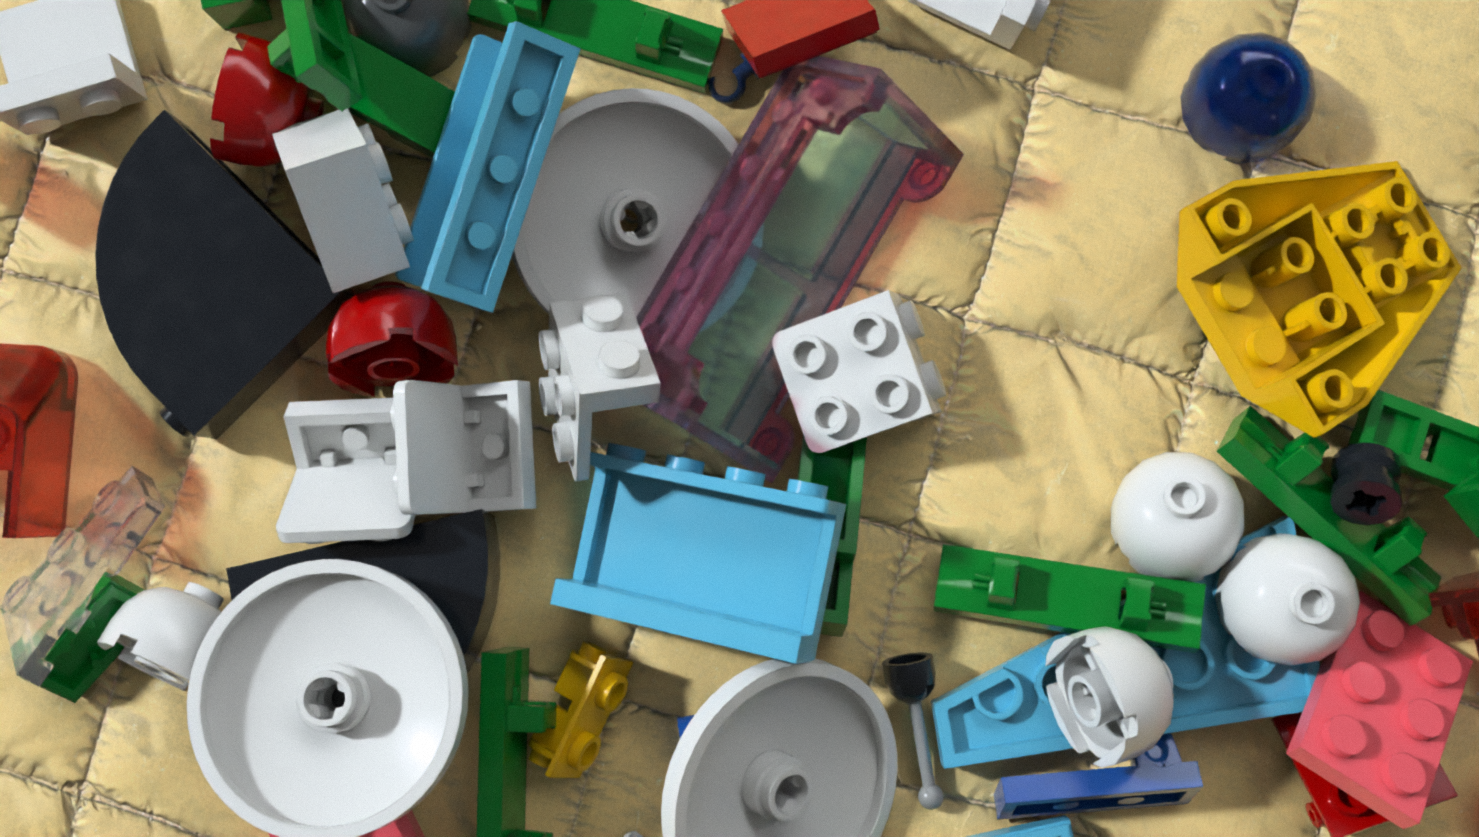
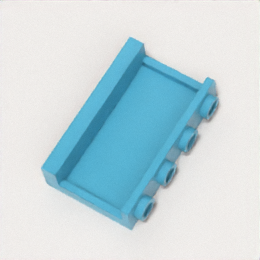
[395,21,580,313]
[550,443,846,664]

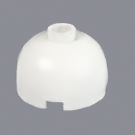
[1111,452,1244,583]
[1215,533,1360,666]
[97,582,224,691]
[1045,626,1174,768]

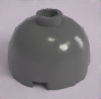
[341,0,472,77]

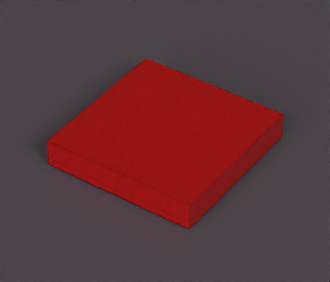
[721,0,880,78]

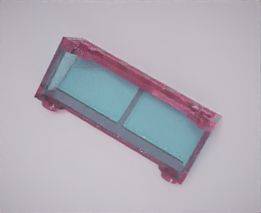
[636,56,964,483]

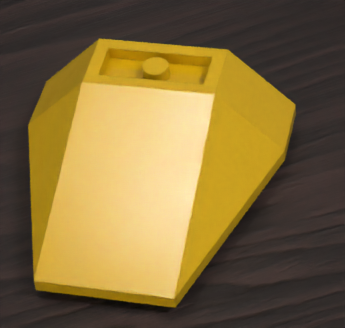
[1177,161,1462,437]

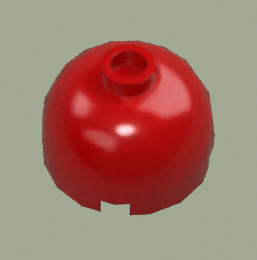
[210,33,324,167]
[326,281,458,397]

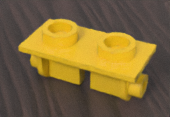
[528,641,634,778]

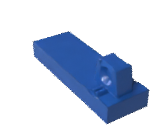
[993,733,1203,820]

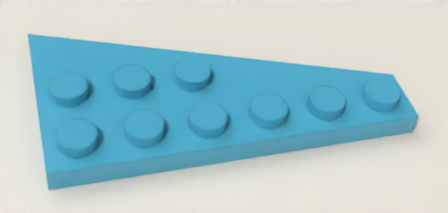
[931,516,1320,769]

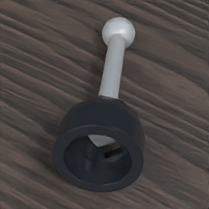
[882,652,944,810]

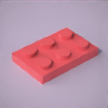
[1286,591,1473,829]

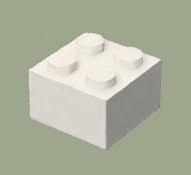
[272,108,414,293]

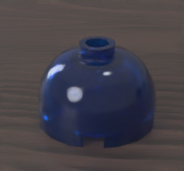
[1180,32,1317,164]

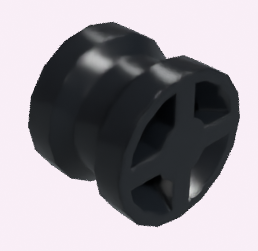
[1330,442,1402,525]

